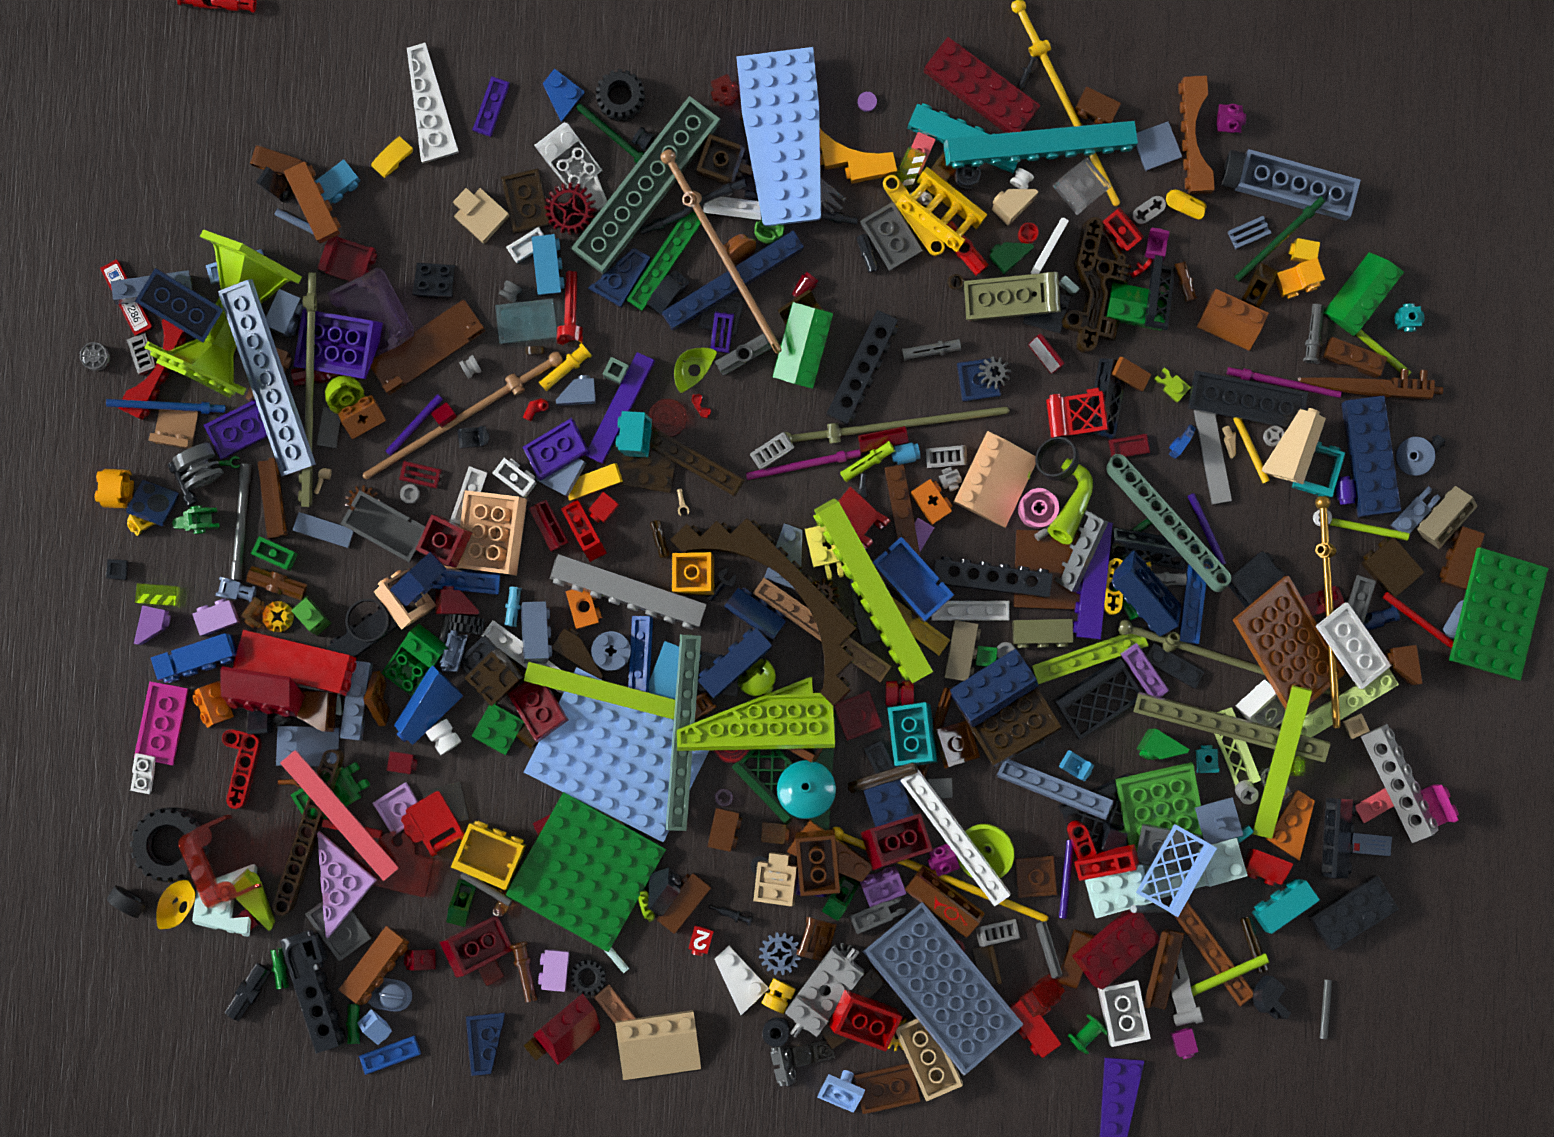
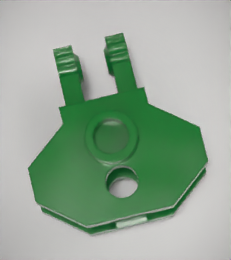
[173,506,219,534]

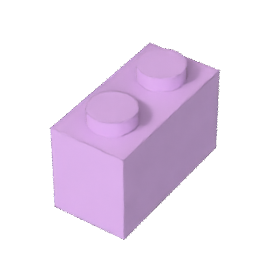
[192,598,240,636]
[538,949,570,992]

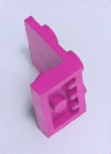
[1421,784,1459,826]

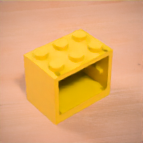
[451,821,527,890]

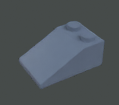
[276,726,340,766]

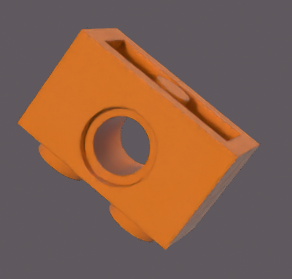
[566,590,602,630]

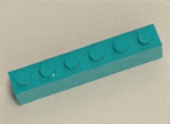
[907,103,1018,174]

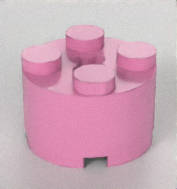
[1018,488,1059,529]

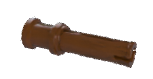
[510,941,538,1002]

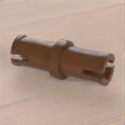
[1174,261,1197,302]

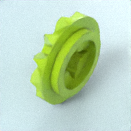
[638,891,655,922]

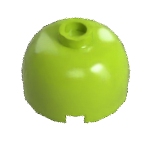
[325,375,365,414]
[737,658,776,696]

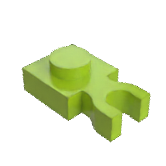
[1154,368,1191,402]

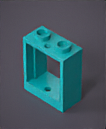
[1291,441,1345,498]

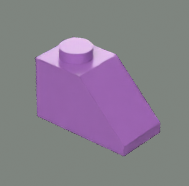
[134,606,171,645]

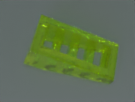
[1289,756,1305,776]

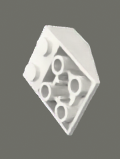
[534,122,602,194]

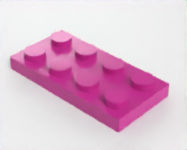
[134,681,189,765]

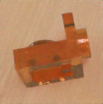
[241,597,264,628]
[761,822,790,844]

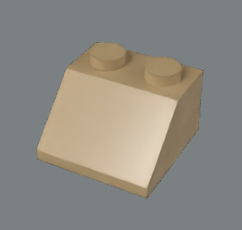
[992,189,1038,226]

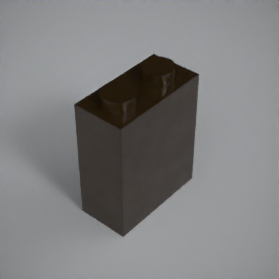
[1361,537,1424,597]

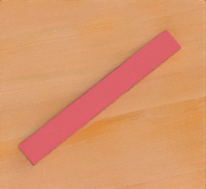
[280,749,399,881]

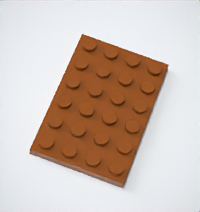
[1233,576,1345,710]

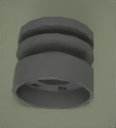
[172,443,224,490]

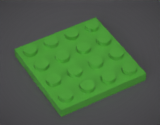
[1115,762,1203,852]

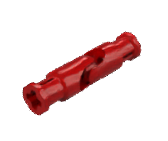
[177,0,257,13]

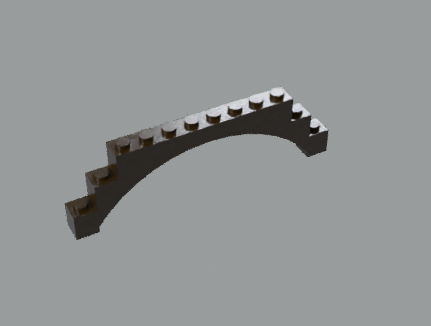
[670,518,857,707]

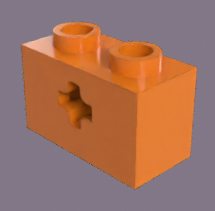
[910,479,953,525]

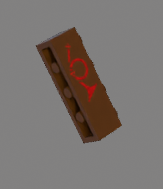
[905,866,985,938]

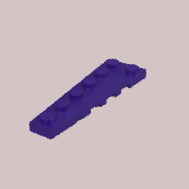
[1100,1057,1144,1137]

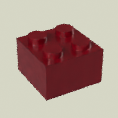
[415,514,473,567]

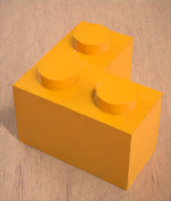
[1275,258,1325,299]

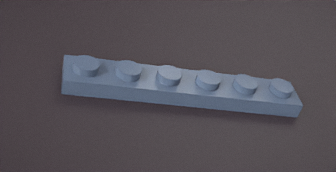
[997,759,1114,820]

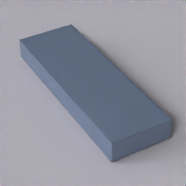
[293,512,354,548]

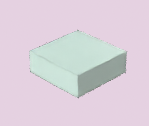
[1059,275,1080,296]

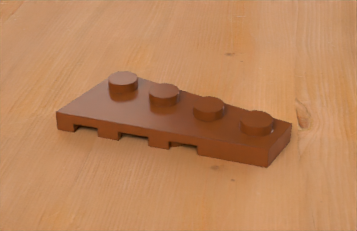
[787,820,872,882]

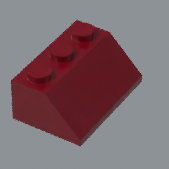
[533,993,601,1065]

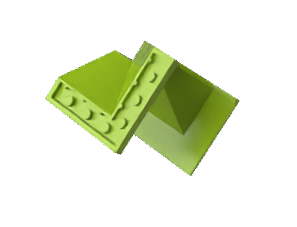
[144,230,302,398]

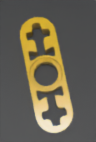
[1104,558,1123,615]

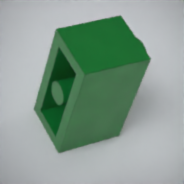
[251,536,298,571]

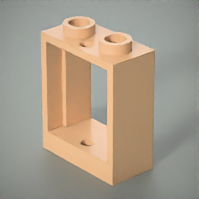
[374,568,436,630]

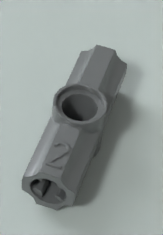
[715,333,772,376]

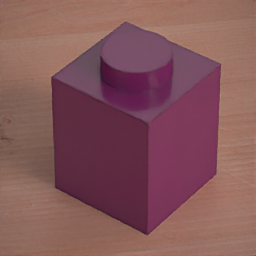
[1171,1027,1198,1059]

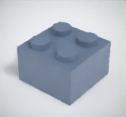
[266,289,307,339]

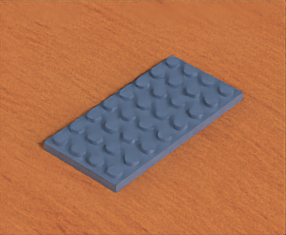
[863,902,1024,1075]

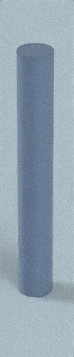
[275,208,314,235]

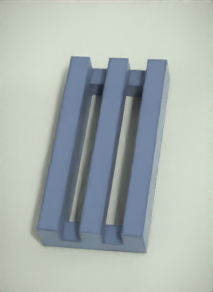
[1228,216,1271,250]

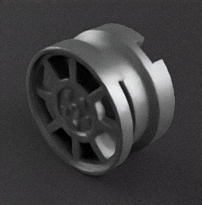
[80,342,110,371]

